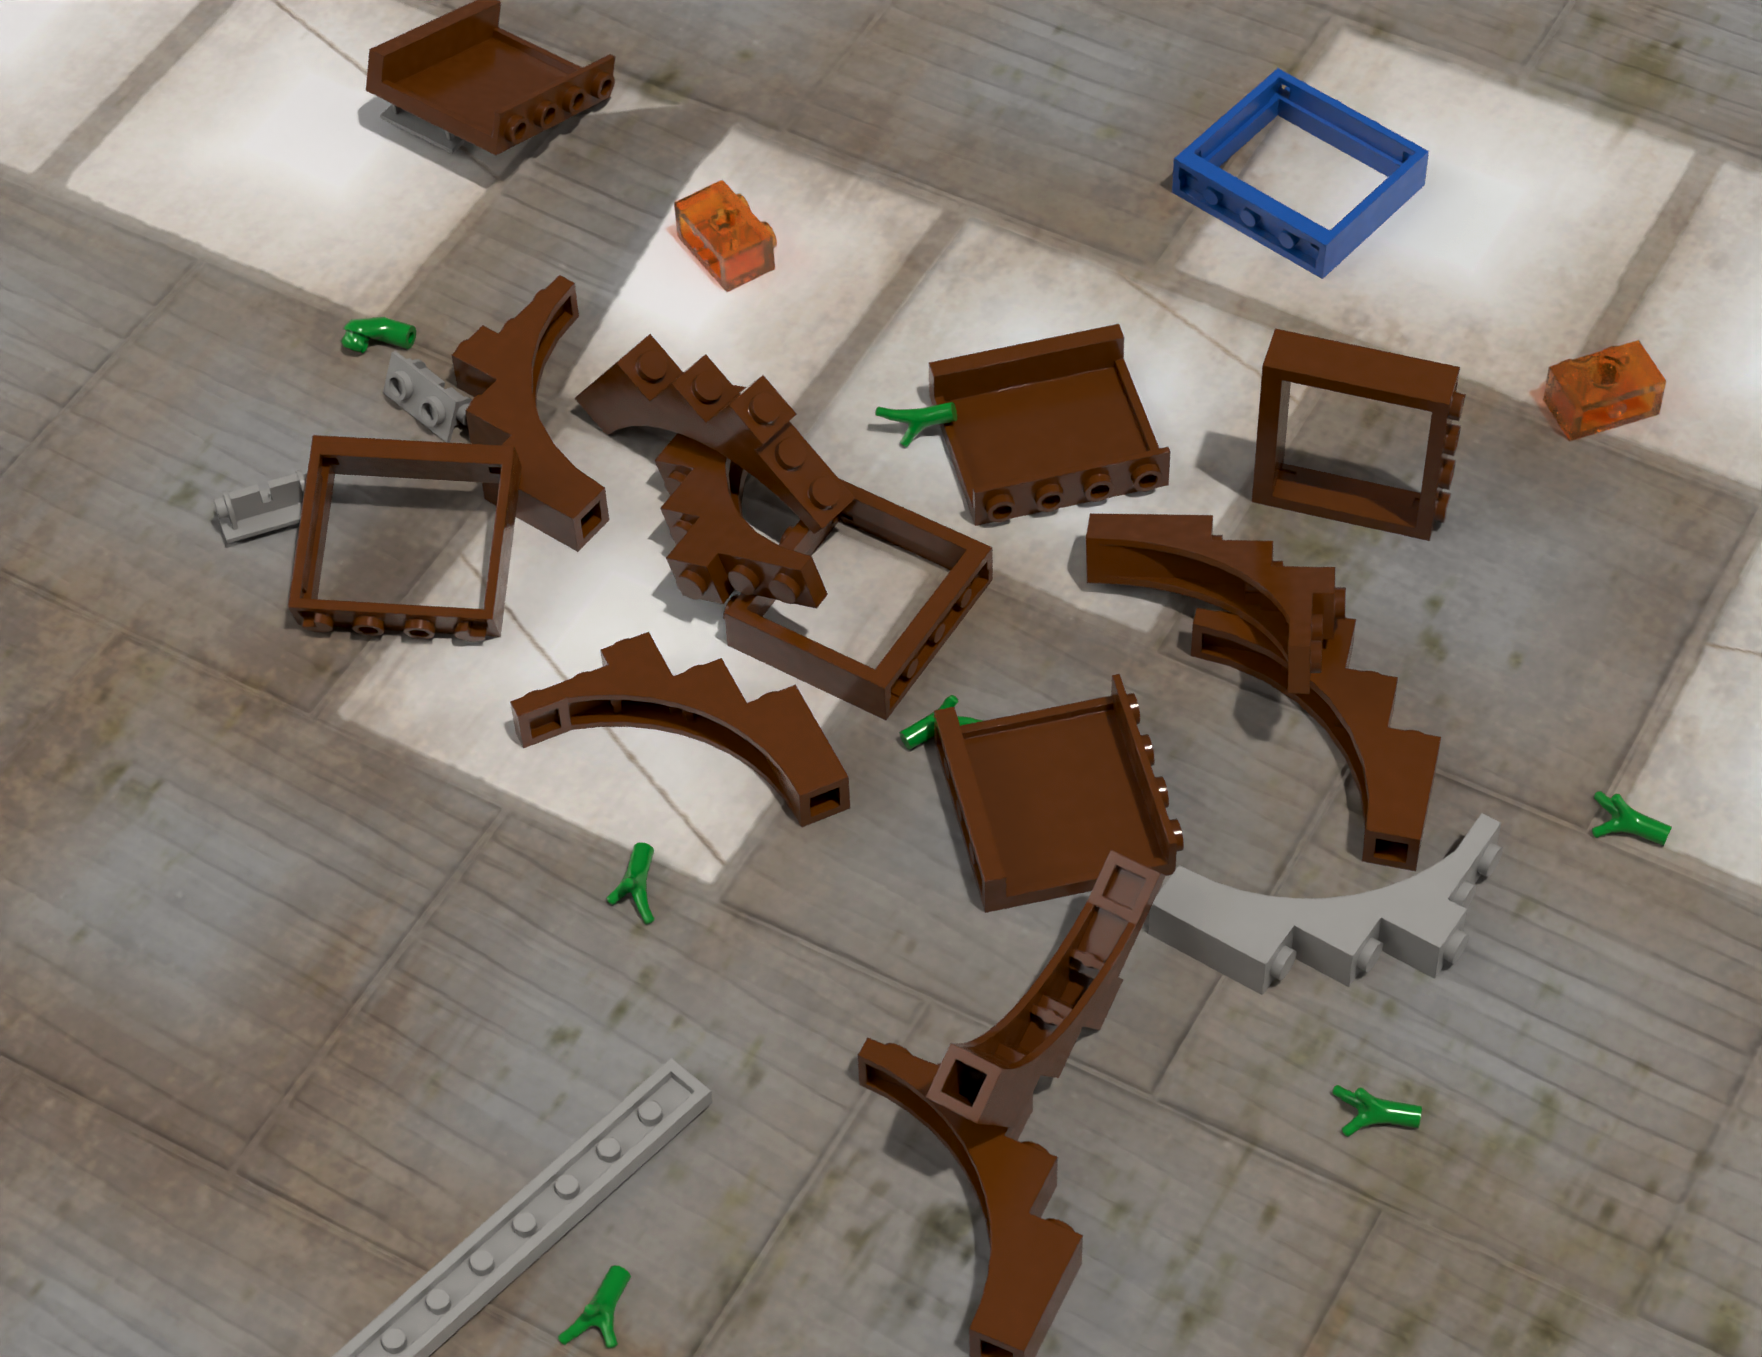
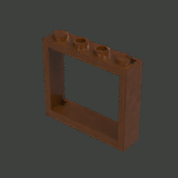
[1251,329,1466,541]
[288,435,522,642]
[723,479,993,720]

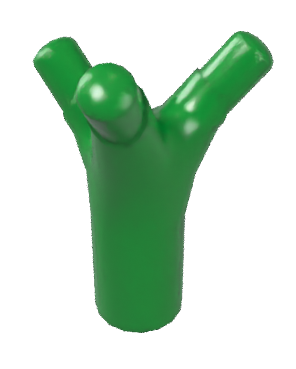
[875,402,957,447]
[899,695,983,750]
[1592,791,1672,846]
[606,842,654,924]
[1332,1085,1422,1137]
[558,1265,631,1349]

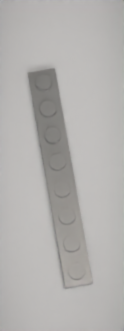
[332,1058,713,1357]

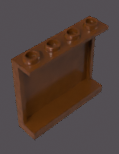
[366,0,616,155]
[929,324,1170,526]
[934,674,1184,913]

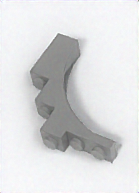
[1149,813,1503,995]

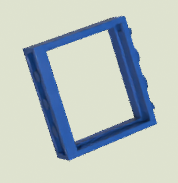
[1172,68,1429,279]

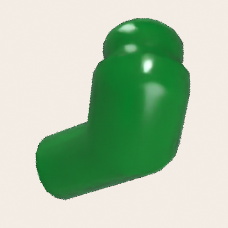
[341,317,416,353]

